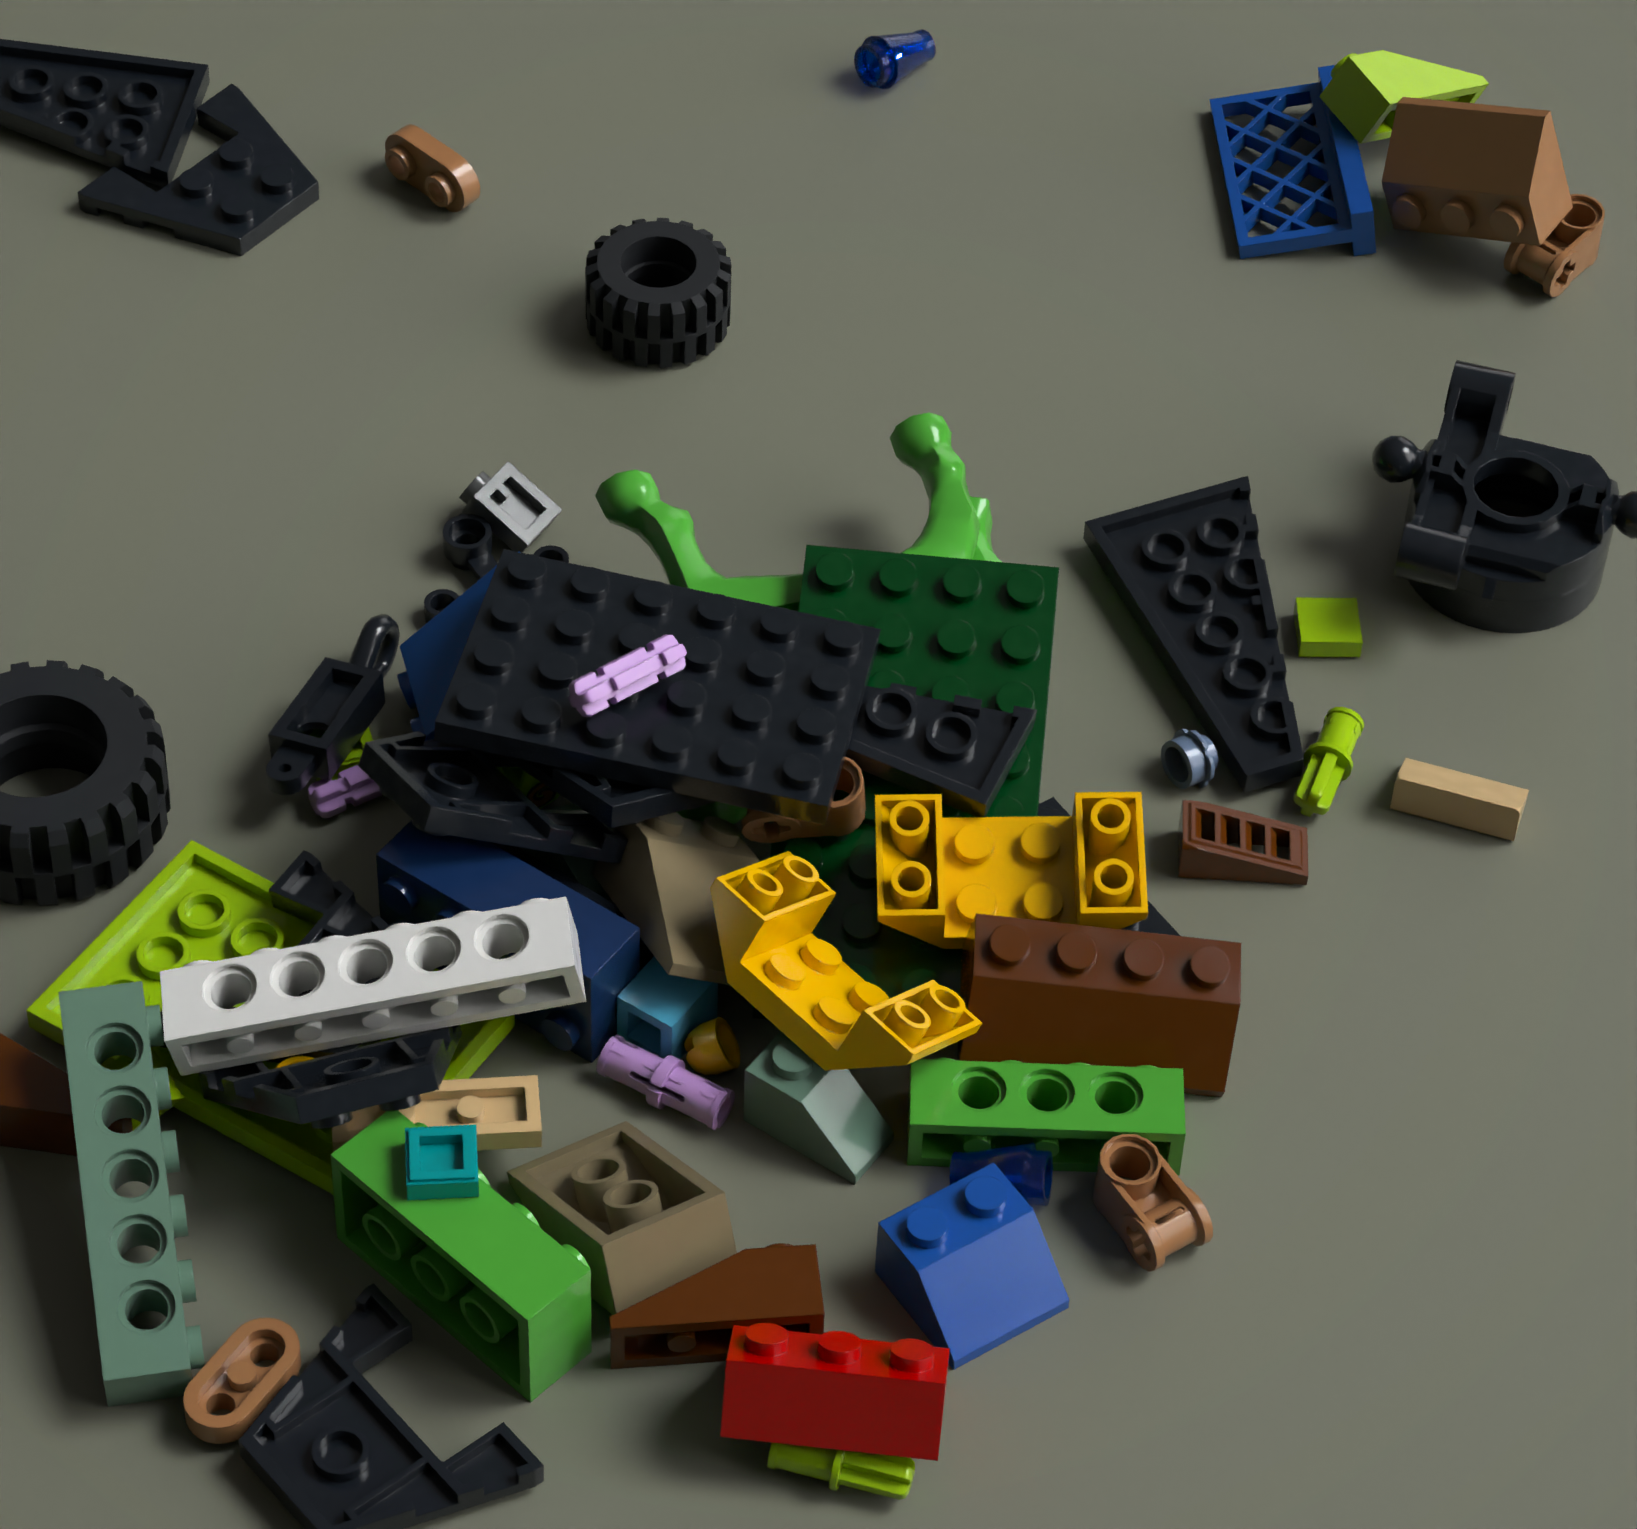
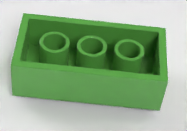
[330,1110,592,1403]

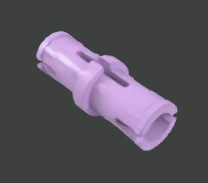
[597,1034,735,1130]

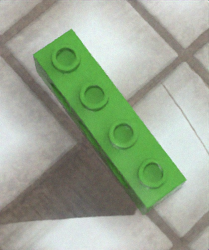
[907,1058,1186,1175]

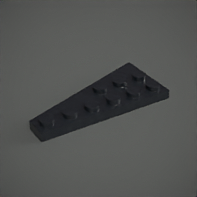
[0,39,210,187]
[1083,476,1304,793]

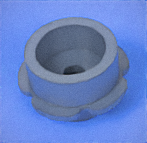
[1161,728,1218,789]

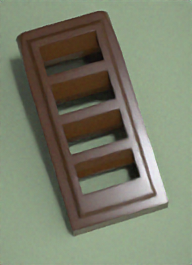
[1178,800,1308,885]

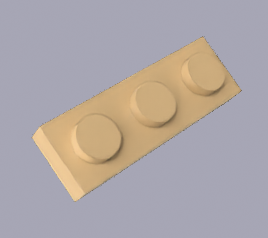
[332,1075,542,1152]

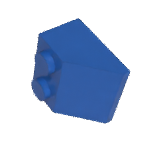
[875,1162,1069,1370]

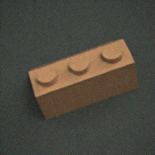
[1381,97,1573,246]

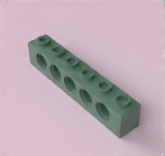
[58,981,205,1407]

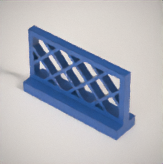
[1209,65,1376,259]

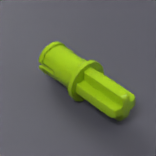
[1293,707,1364,817]
[767,1443,915,1500]

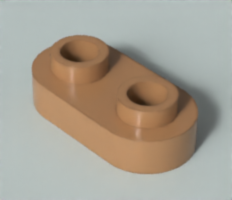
[385,124,480,212]
[183,1318,301,1444]

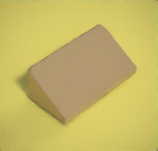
[1390,758,1529,841]

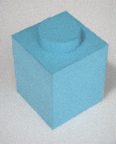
[617,957,718,1059]

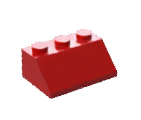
[720,1323,950,1461]

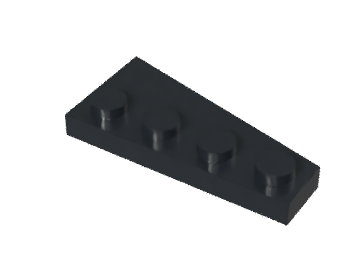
[846,683,1037,817]

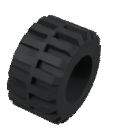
[585,218,732,368]

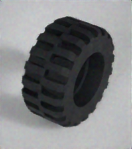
[0,660,171,906]

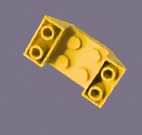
[875,792,1148,949]
[710,851,982,1071]

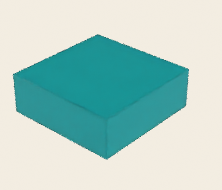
[405,1125,479,1200]

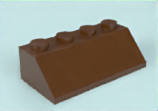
[957,913,1241,1097]

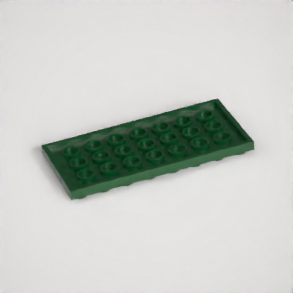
[753,545,1059,1019]

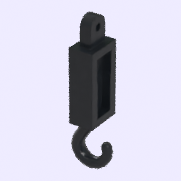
[266,614,400,796]

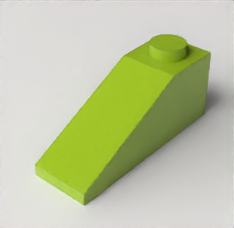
[1319,50,1489,144]

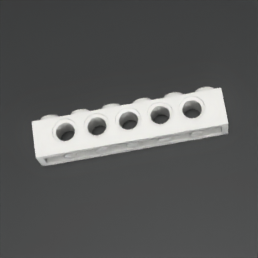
[160,896,586,1076]

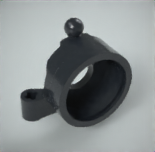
[1372,360,1637,633]

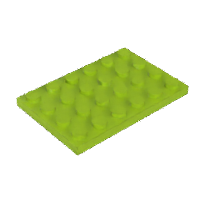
[26,840,515,1195]

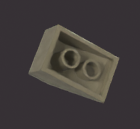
[592,812,759,985]
[507,1121,737,1315]

